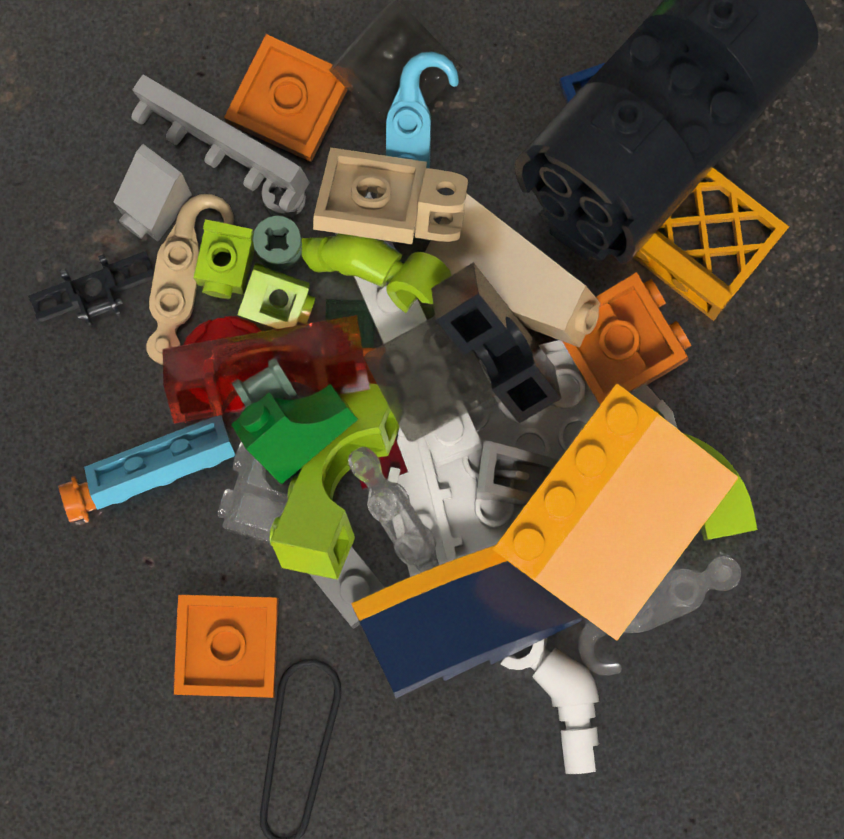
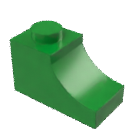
[231,384,358,485]

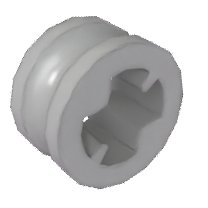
[261,179,306,218]

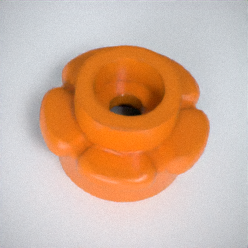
[58,476,97,523]

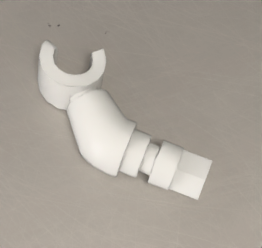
[501,638,599,774]

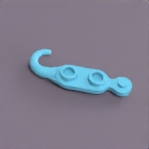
[386,52,459,168]

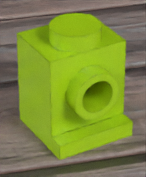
[193,219,255,299]
[237,262,316,334]

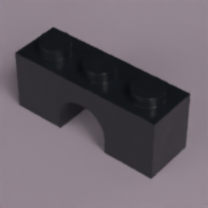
[431,262,562,424]

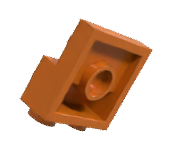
[562,272,692,405]

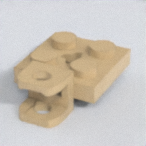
[313,148,468,244]

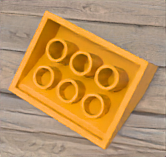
[493,383,739,640]

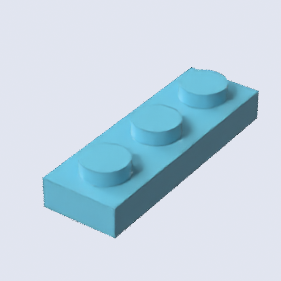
[84,414,236,510]

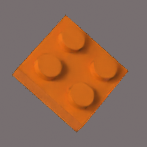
[224,34,353,162]
[174,595,279,698]

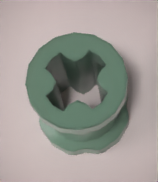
[232,358,297,407]

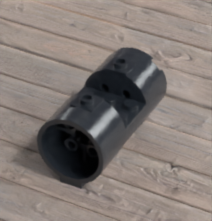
[514,0,819,264]

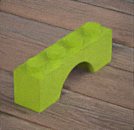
[269,378,404,580]

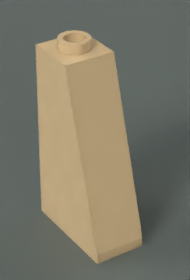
[425,192,601,348]

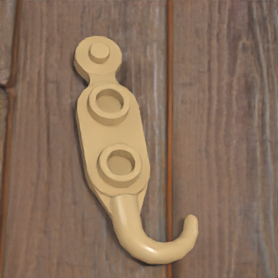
[146,194,234,365]

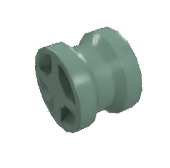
[253,215,302,271]

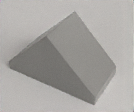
[476,441,559,505]

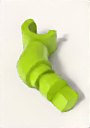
[302,233,451,313]

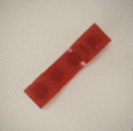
[162,315,370,423]

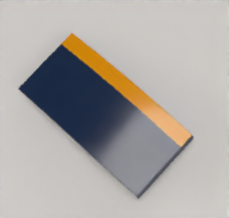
[351,545,582,698]

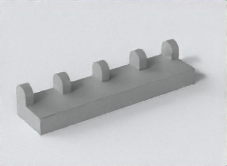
[132,74,310,212]

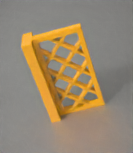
[633,168,789,321]

